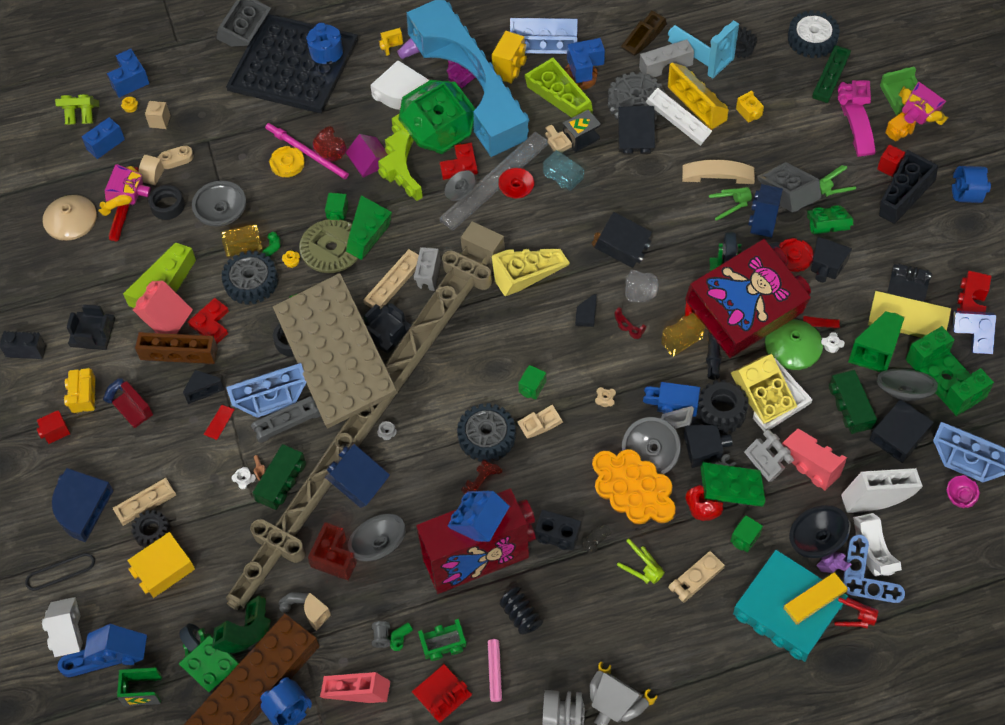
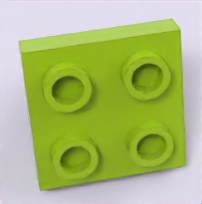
[55,95,100,125]

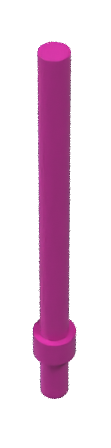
[265,123,349,179]

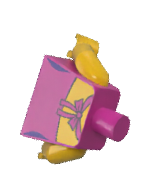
[899,82,948,125]
[98,164,151,216]

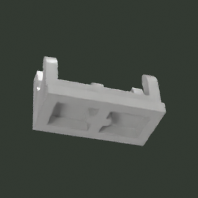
[414,247,441,291]

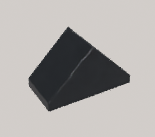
[183,370,224,404]

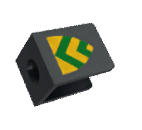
[563,110,601,152]

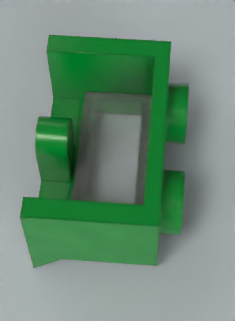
[418,619,466,661]

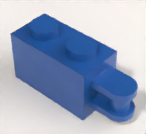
[643,382,700,417]

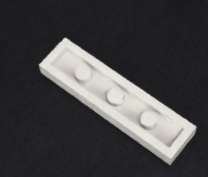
[646,88,712,146]

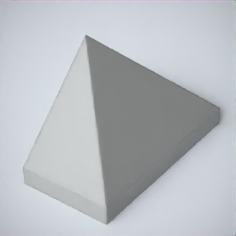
[661,406,694,429]

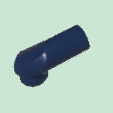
[103,378,126,403]

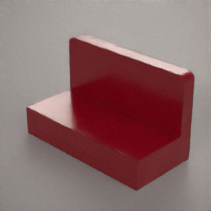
[112,381,153,428]

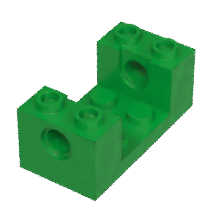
[906,326,994,416]

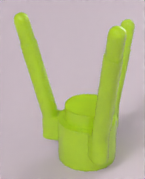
[617,539,665,584]

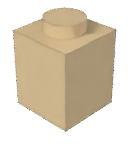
[145,101,170,129]

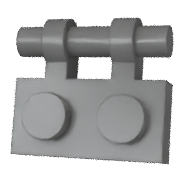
[744,429,794,482]

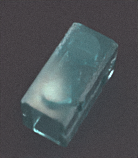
[543,150,584,191]

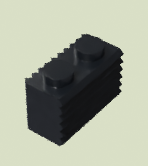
[0,331,46,359]

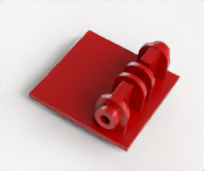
[412,664,472,723]

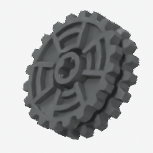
[608,72,665,120]

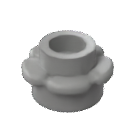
[377,421,397,440]

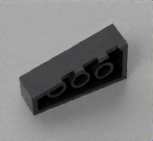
[879,150,938,224]

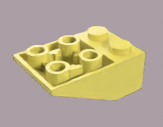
[731,354,798,424]

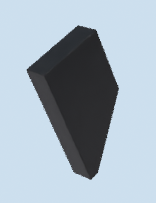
[575,294,597,327]

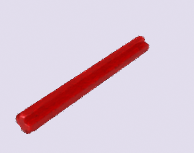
[109,166,139,242]

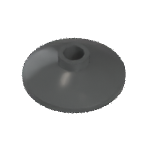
[444,170,476,201]

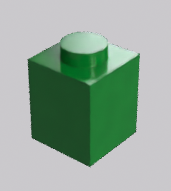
[325,193,348,221]
[518,365,546,400]
[730,515,763,553]

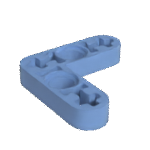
[843,535,905,603]

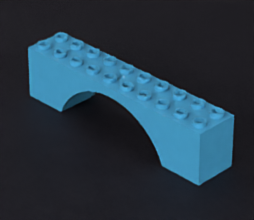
[407,0,529,157]

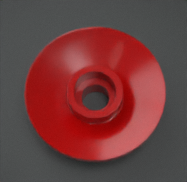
[498,168,534,198]

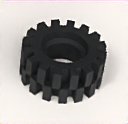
[735,26,757,58]
[131,510,171,549]

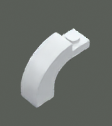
[853,513,902,576]

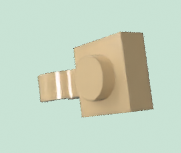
[545,125,572,155]

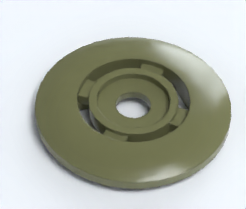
[299,219,359,273]

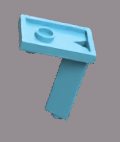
[668,20,739,79]

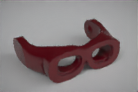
[615,307,646,339]

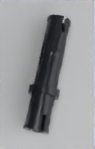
[706,330,721,380]

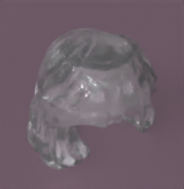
[625,270,659,303]

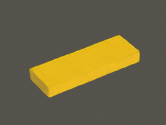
[784,572,848,625]

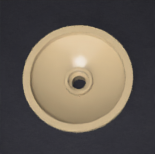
[43,195,97,240]

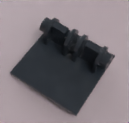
[887,263,932,302]

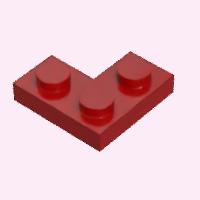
[440,143,478,180]
[188,298,229,344]

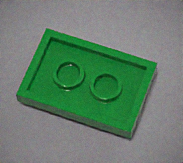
[701,462,765,507]

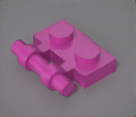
[838,80,871,105]

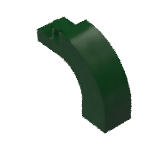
[212,596,271,653]

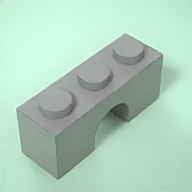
[639,39,694,78]

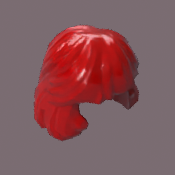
[685,485,723,521]

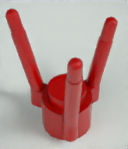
[834,597,878,629]

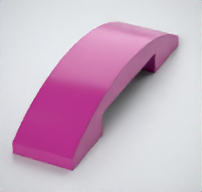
[841,100,875,157]

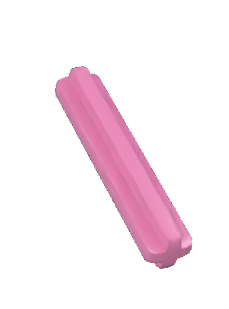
[488,639,502,702]

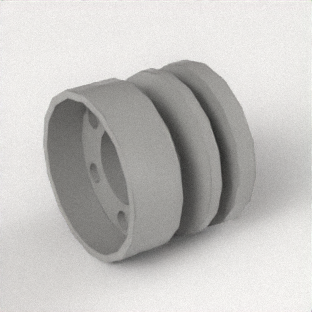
[542,690,585,725]

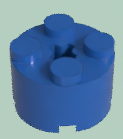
[306,23,343,64]
[952,166,991,203]
[260,677,312,725]

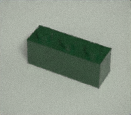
[829,370,877,434]
[252,444,306,510]

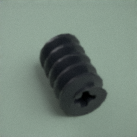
[500,587,543,635]

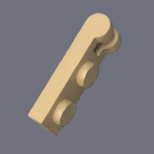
[668,551,725,603]

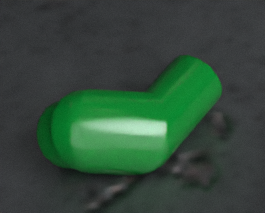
[262,232,280,257]
[390,622,413,651]

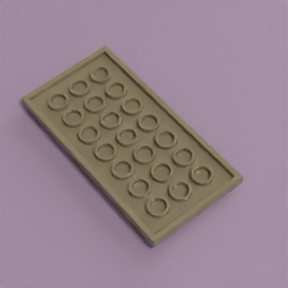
[273,273,398,428]

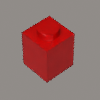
[877,145,905,177]
[36,410,70,444]

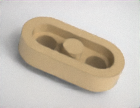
[158,146,194,169]

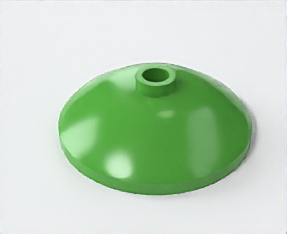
[765,319,823,370]

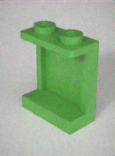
[880,67,918,116]

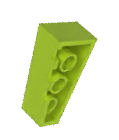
[525,58,593,118]
[123,242,196,308]

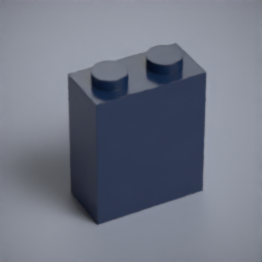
[325,444,390,508]

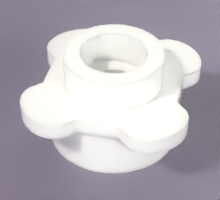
[821,333,845,353]
[232,467,256,489]

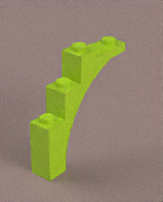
[378,111,436,201]

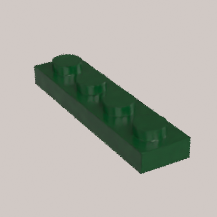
[812,45,851,103]

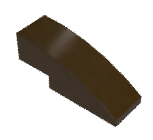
[621,10,667,56]

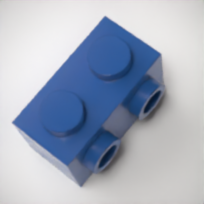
[82,117,125,159]

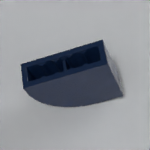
[52,468,113,542]

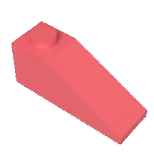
[320,672,390,703]

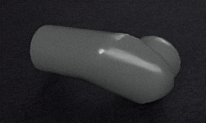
[279,592,309,612]

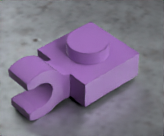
[817,552,852,573]

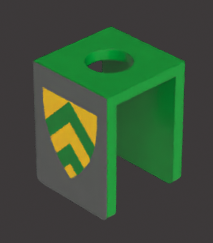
[117,668,162,706]

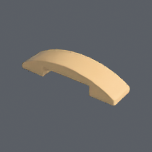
[682,160,755,184]

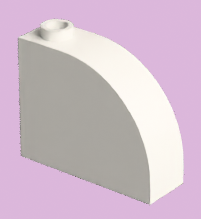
[371,61,429,110]
[841,468,923,513]

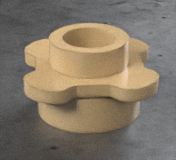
[595,387,616,407]

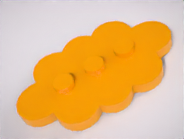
[592,449,676,524]

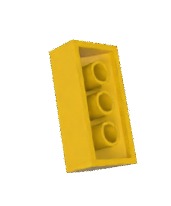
[668,62,729,130]

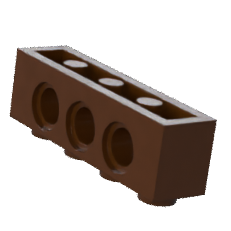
[135,332,218,364]

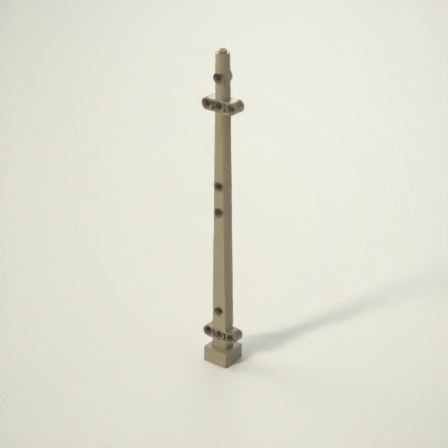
[226,221,505,610]

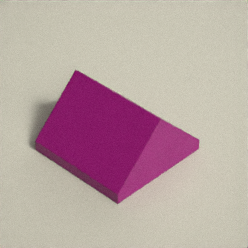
[346,134,388,178]

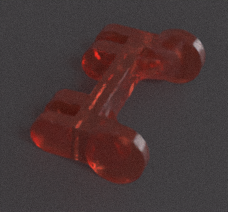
[461,460,503,494]

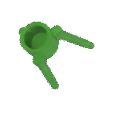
[819,165,856,197]
[709,187,752,221]

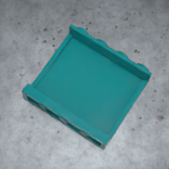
[733,550,848,662]

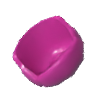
[946,475,980,508]

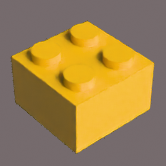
[492,31,527,84]

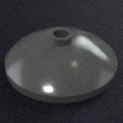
[192,181,246,226]
[877,369,938,401]
[622,417,681,475]
[348,514,406,561]

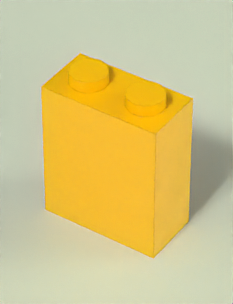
[127,532,195,598]

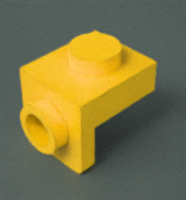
[379,28,403,56]

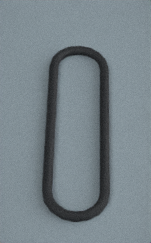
[25,553,95,591]

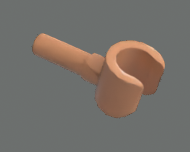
[254,455,266,481]

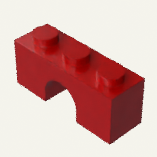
[956,271,991,312]

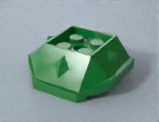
[398,80,475,154]

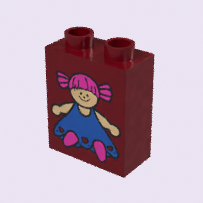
[685,239,811,358]
[416,488,536,594]

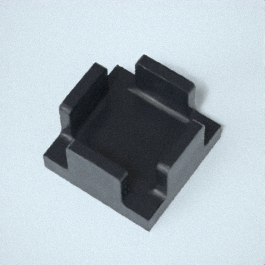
[364,303,412,354]
[67,305,115,350]

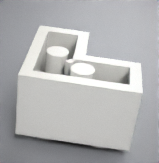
[42,597,83,657]

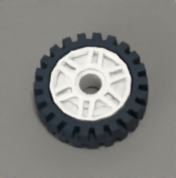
[788,10,840,58]

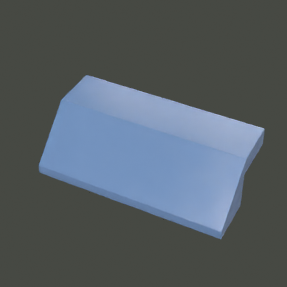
[510,18,578,54]

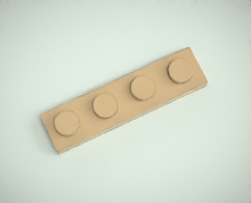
[364,249,419,309]

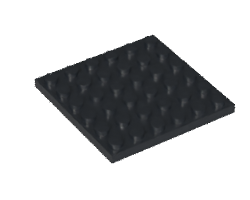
[226,14,358,114]

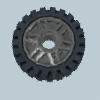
[221,251,278,305]
[457,403,516,462]

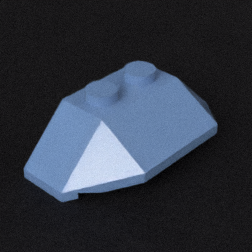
[226,363,306,418]
[933,422,1005,482]

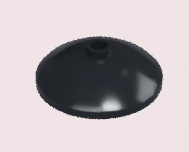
[789,505,850,558]

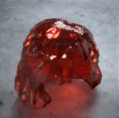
[313,126,346,162]

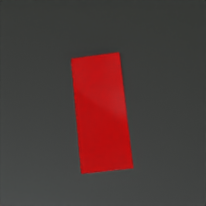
[803,316,840,328]
[203,405,235,440]

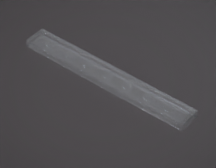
[440,132,548,231]

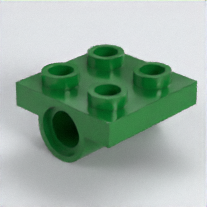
[807,205,853,234]

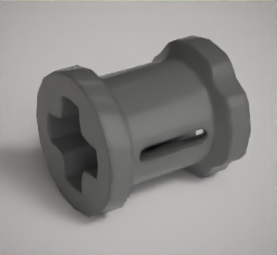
[372,621,391,648]

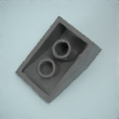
[757,162,821,212]

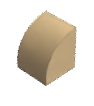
[139,154,164,185]
[304,593,331,631]

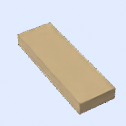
[113,478,176,526]

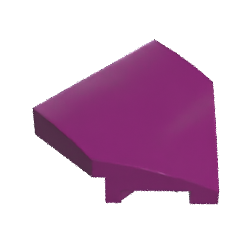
[447,60,476,88]

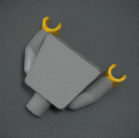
[590,662,657,725]

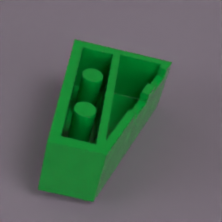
[346,196,392,260]

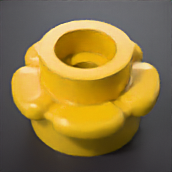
[121,97,138,113]
[282,250,300,268]

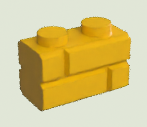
[64,368,95,413]

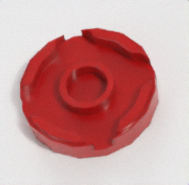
[779,238,813,272]

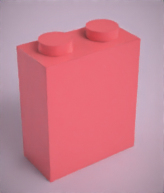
[133,281,193,334]

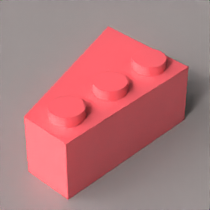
[782,429,847,491]

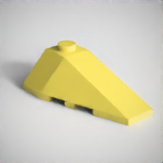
[492,249,570,296]

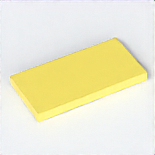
[868,291,951,338]

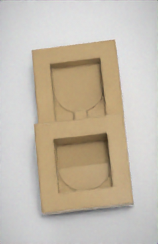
[518,405,563,438]

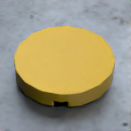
[269,146,305,177]

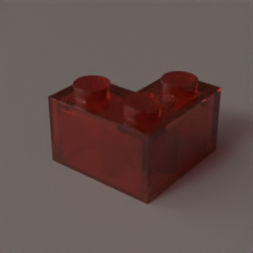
[308,522,357,581]

